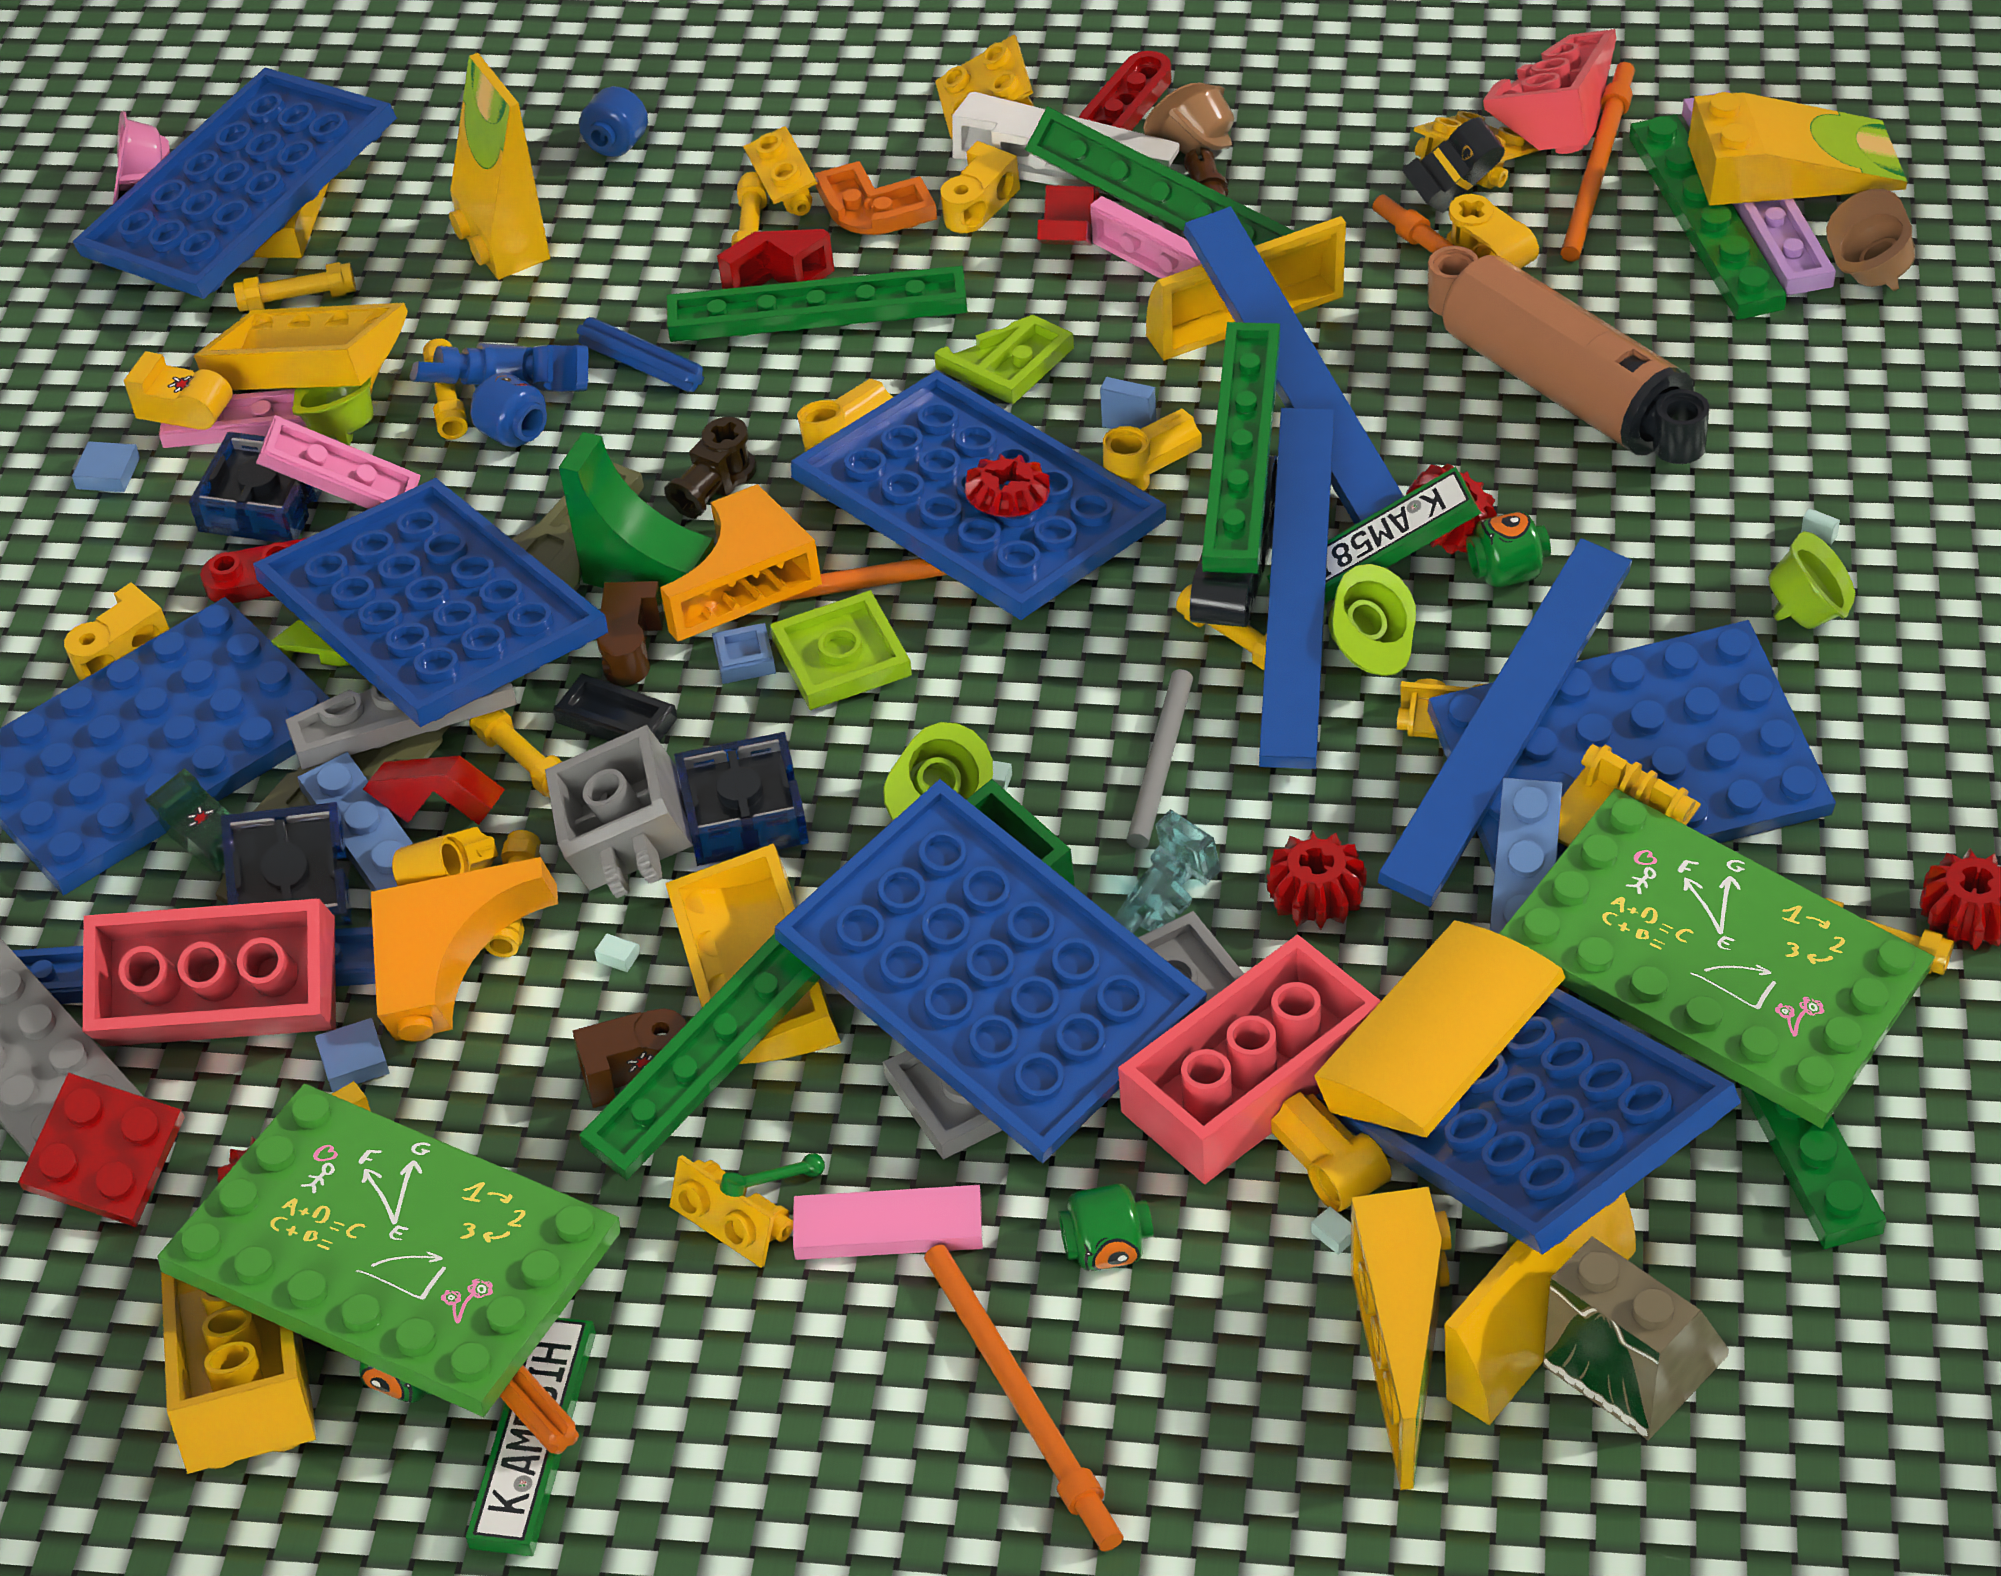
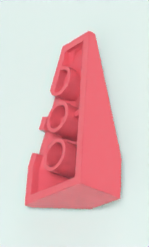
[1483,29,1616,154]

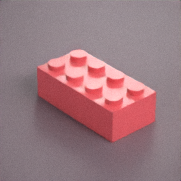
[82,899,336,1047]
[1118,934,1381,1185]

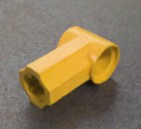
[797,378,893,452]
[1103,408,1202,491]
[392,826,499,886]
[1271,1092,1392,1212]

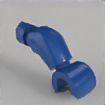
[410,343,589,392]

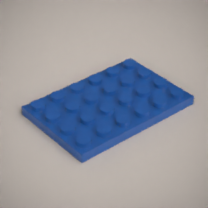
[72,67,397,299]
[791,370,1166,620]
[253,478,608,727]
[0,597,330,896]
[1427,620,1836,875]
[775,779,1207,1164]
[1315,988,1741,1255]

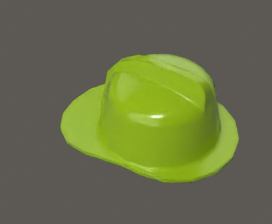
[292,377,374,446]
[1768,531,1855,629]
[1328,564,1416,676]
[883,722,993,820]

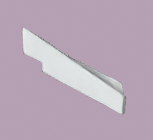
[952,92,1179,194]

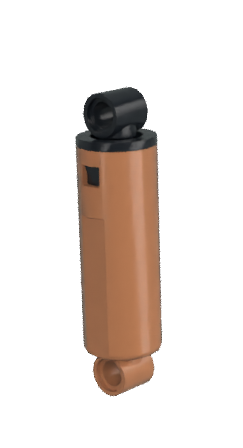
[1428,246,1710,464]

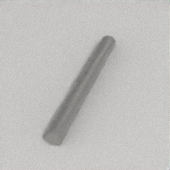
[1126,669,1193,849]

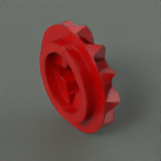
[965,454,1050,517]

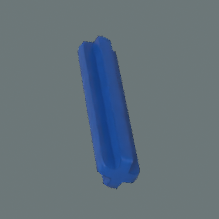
[576,317,704,392]

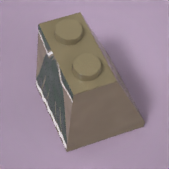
[1543,1236,1729,1441]

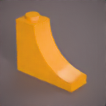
[660,484,822,642]
[371,857,558,1042]

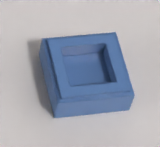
[1100,377,1157,429]
[72,441,140,492]
[712,623,776,684]
[315,1018,390,1092]

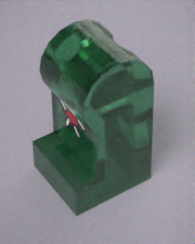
[145,768,238,873]

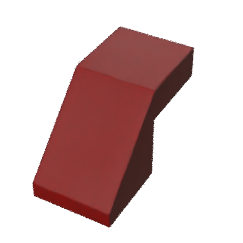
[1037,185,1099,246]
[717,229,835,289]
[363,755,505,825]

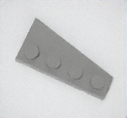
[285,682,517,770]

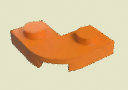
[814,161,937,235]

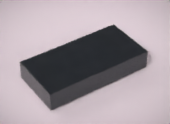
[553,673,677,742]

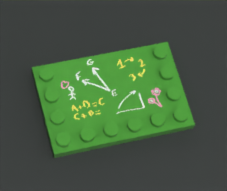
[1499,788,1935,1128]
[157,1083,621,1417]

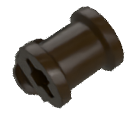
[664,417,757,519]

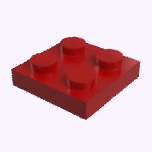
[18,1072,185,1227]

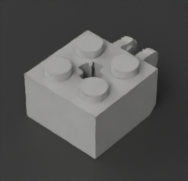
[545,725,693,898]

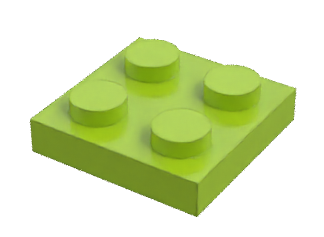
[770,590,912,710]

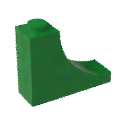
[559,432,715,603]

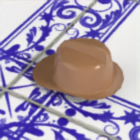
[1143,83,1234,157]
[1826,189,1915,291]

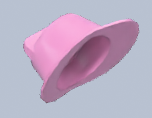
[113,111,170,204]

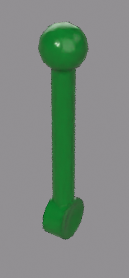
[720,1153,825,1197]

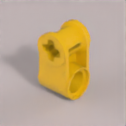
[1446,194,1539,269]

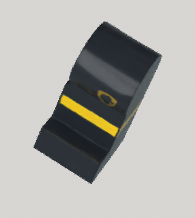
[1402,117,1505,213]

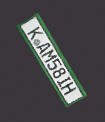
[1267,466,1481,603]
[466,1317,596,1556]

